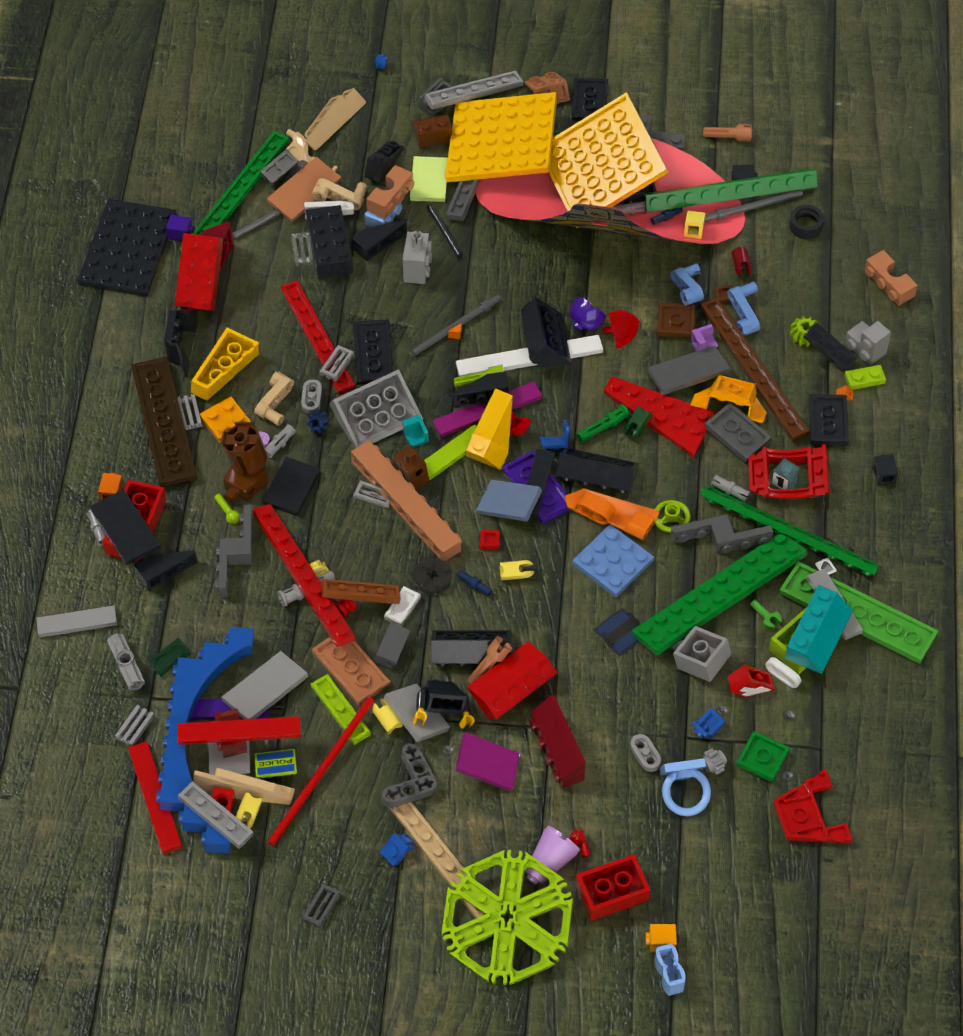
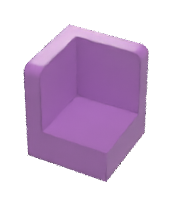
[691,324,718,352]

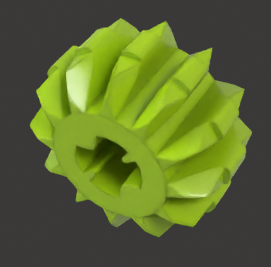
[790,316,818,347]

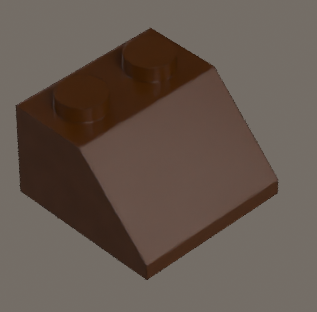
[411,114,452,148]

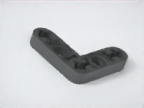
[381,743,437,808]

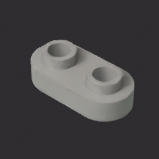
[301,379,322,414]
[630,734,661,772]

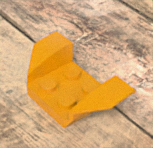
[690,375,767,423]

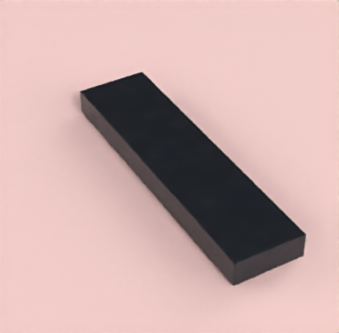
[527,449,555,518]

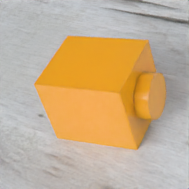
[645,924,677,953]

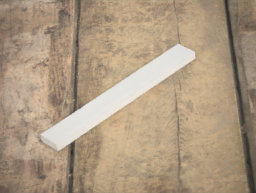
[456,335,603,377]

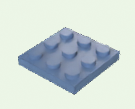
[572,525,654,597]

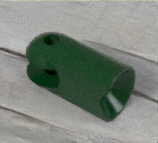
[624,405,653,439]

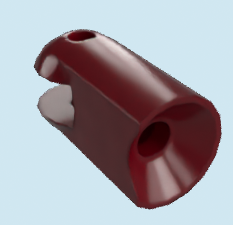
[731,247,752,278]

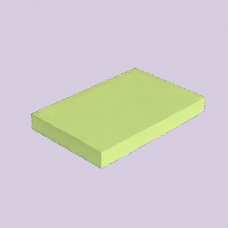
[410,156,448,202]

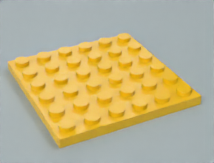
[445,92,557,182]
[549,92,669,228]

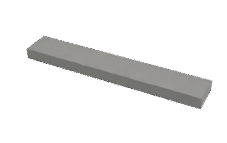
[424,70,524,110]

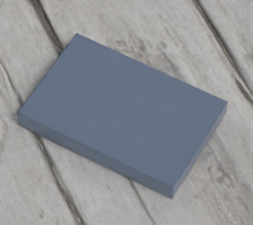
[476,479,542,522]

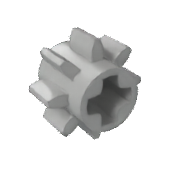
[703,748,727,775]

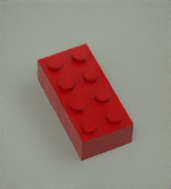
[175,233,223,311]
[102,480,167,562]

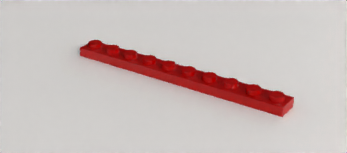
[253,504,355,647]

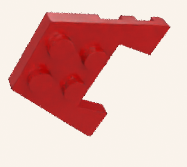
[773,769,853,844]

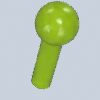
[214,493,240,525]

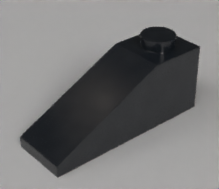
[352,220,407,261]
[134,550,198,592]

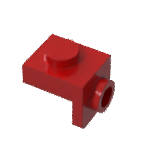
[510,411,531,436]

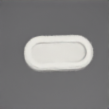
[765,657,801,688]

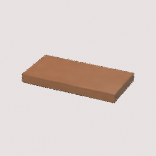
[267,157,341,223]
[312,637,391,707]

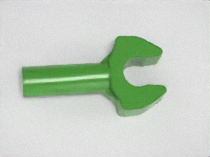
[750,599,782,631]

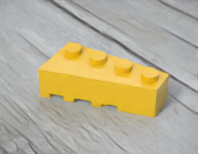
[191,328,259,401]

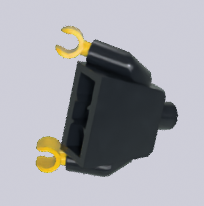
[413,680,474,729]

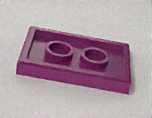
[455,732,520,792]

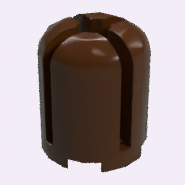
[221,421,268,475]

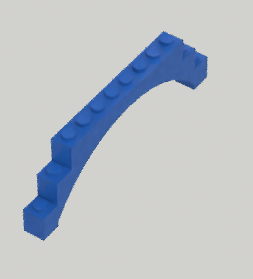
[156,627,254,854]

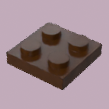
[657,303,695,338]

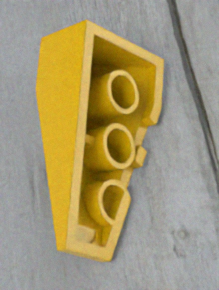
[466,389,513,470]

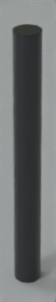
[427,204,463,259]

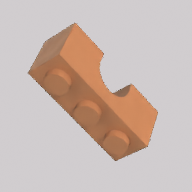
[366,165,415,219]
[864,250,918,306]

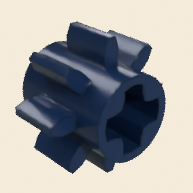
[307,410,331,434]

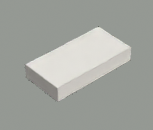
[384,586,421,627]

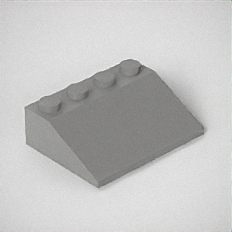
[329,369,423,449]

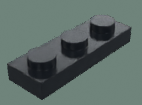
[803,322,858,373]

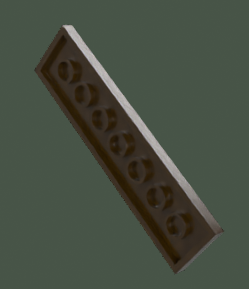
[131,357,197,487]

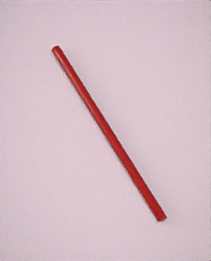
[267,696,375,846]

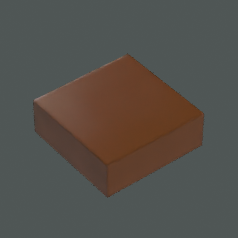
[713,285,732,304]

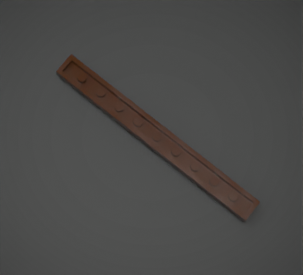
[700,297,809,442]

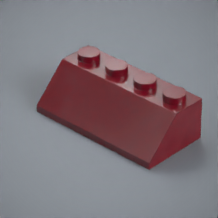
[529,695,586,789]

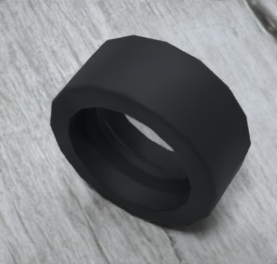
[789,204,824,239]

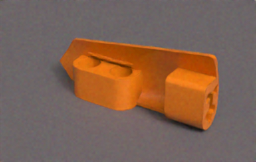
[565,488,659,541]

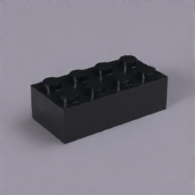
[306,205,353,279]

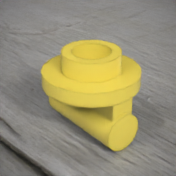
[309,560,329,577]

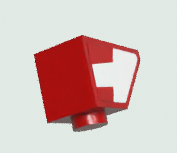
[727,664,775,697]

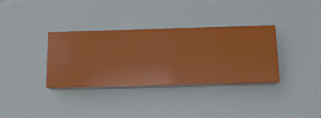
[321,579,401,604]

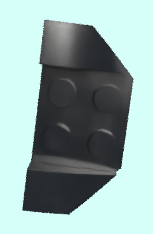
[164,308,197,378]

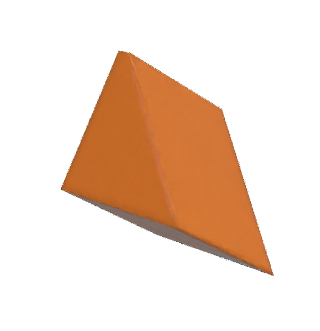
[448,323,462,339]
[836,385,853,400]

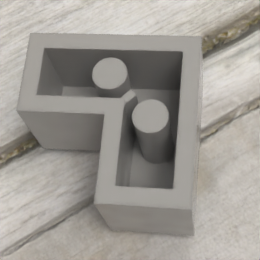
[845,321,891,365]

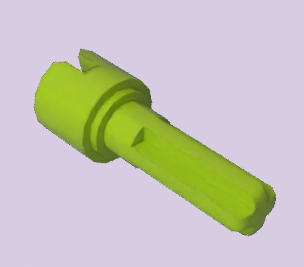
[454,364,504,388]

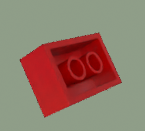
[575,854,651,921]

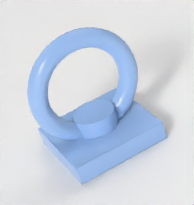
[660,758,711,816]

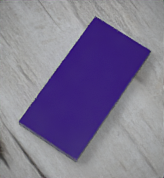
[502,450,570,524]

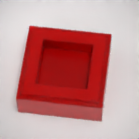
[480,530,500,550]

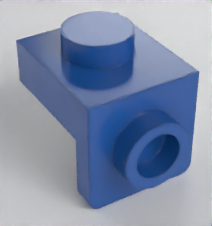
[692,708,727,739]
[380,833,416,866]

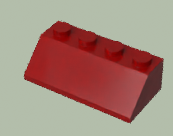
[467,641,557,720]

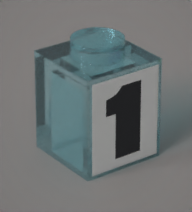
[771,458,800,489]

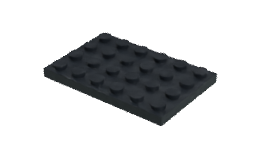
[77,199,177,296]

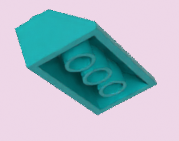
[785,585,853,674]

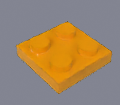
[200,396,251,443]

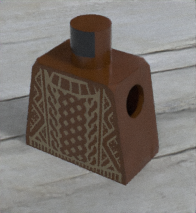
[393,446,429,491]

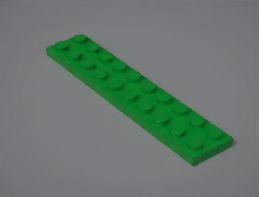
[632,533,807,656]

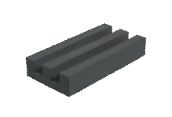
[302,883,341,929]

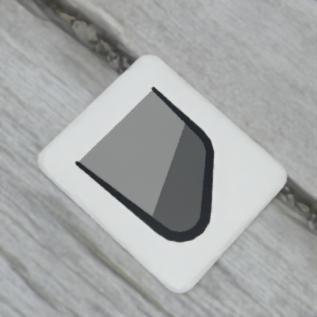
[815,558,837,575]

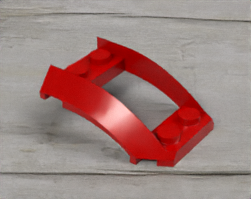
[748,444,832,499]

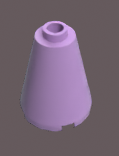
[525,826,580,885]

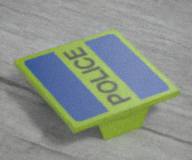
[255,749,297,779]

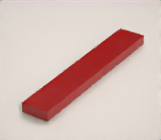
[177,716,301,745]
[128,741,182,854]

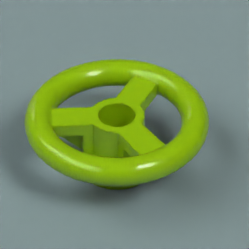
[654,500,691,533]

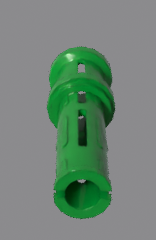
[576,404,631,444]

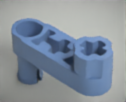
[670,263,704,306]
[727,282,760,336]

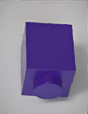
[166,215,195,242]

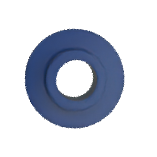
[374,53,389,70]

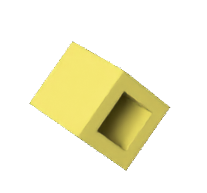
[684,211,705,239]

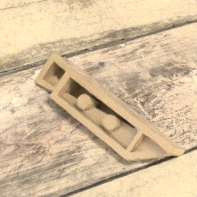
[305,88,366,150]
[193,768,295,805]

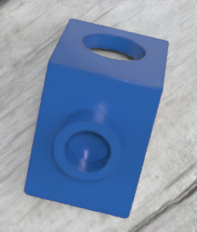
[540,420,569,450]

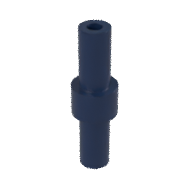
[651,207,683,225]
[457,570,493,596]

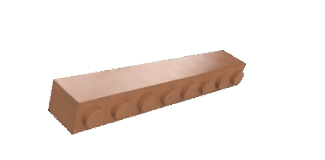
[351,441,462,563]

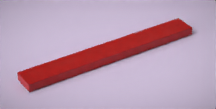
[281,280,356,396]

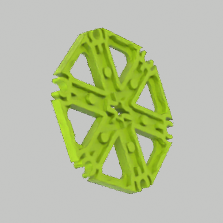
[442,850,574,985]

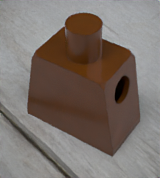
[223,465,268,503]

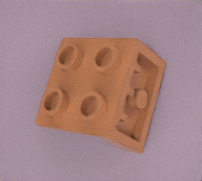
[525,72,570,104]

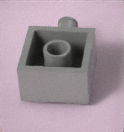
[403,231,433,284]
[670,626,732,682]

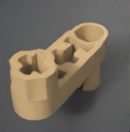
[311,178,368,210]
[254,372,294,426]

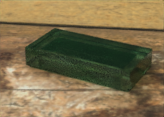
[147,638,191,677]

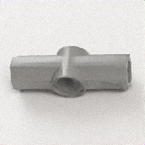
[107,633,145,691]

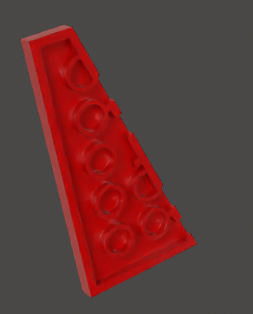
[604,376,715,459]

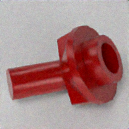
[569,828,590,858]

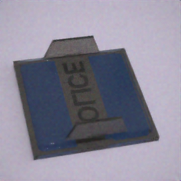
[593,608,640,656]

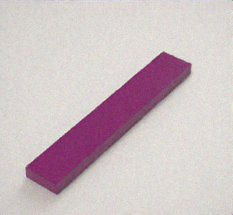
[433,382,542,438]

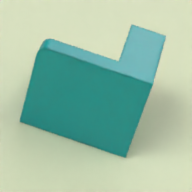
[402,415,429,448]

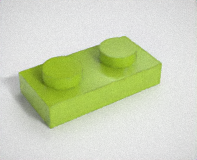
[844,365,886,390]

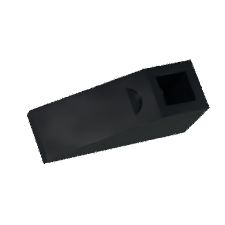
[364,141,404,183]
[453,371,509,408]

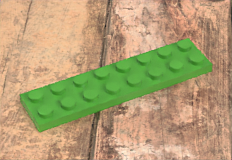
[779,561,938,664]

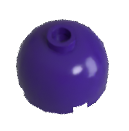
[570,297,606,331]

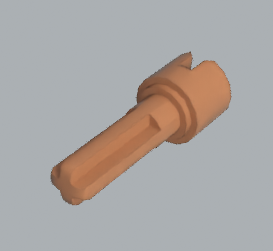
[703,124,752,142]
[468,636,512,684]

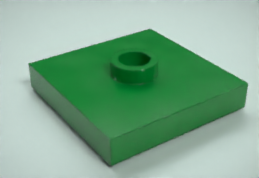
[736,731,790,783]

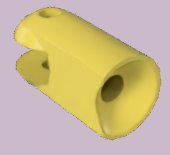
[500,560,534,580]
[372,699,403,734]
[236,793,263,828]

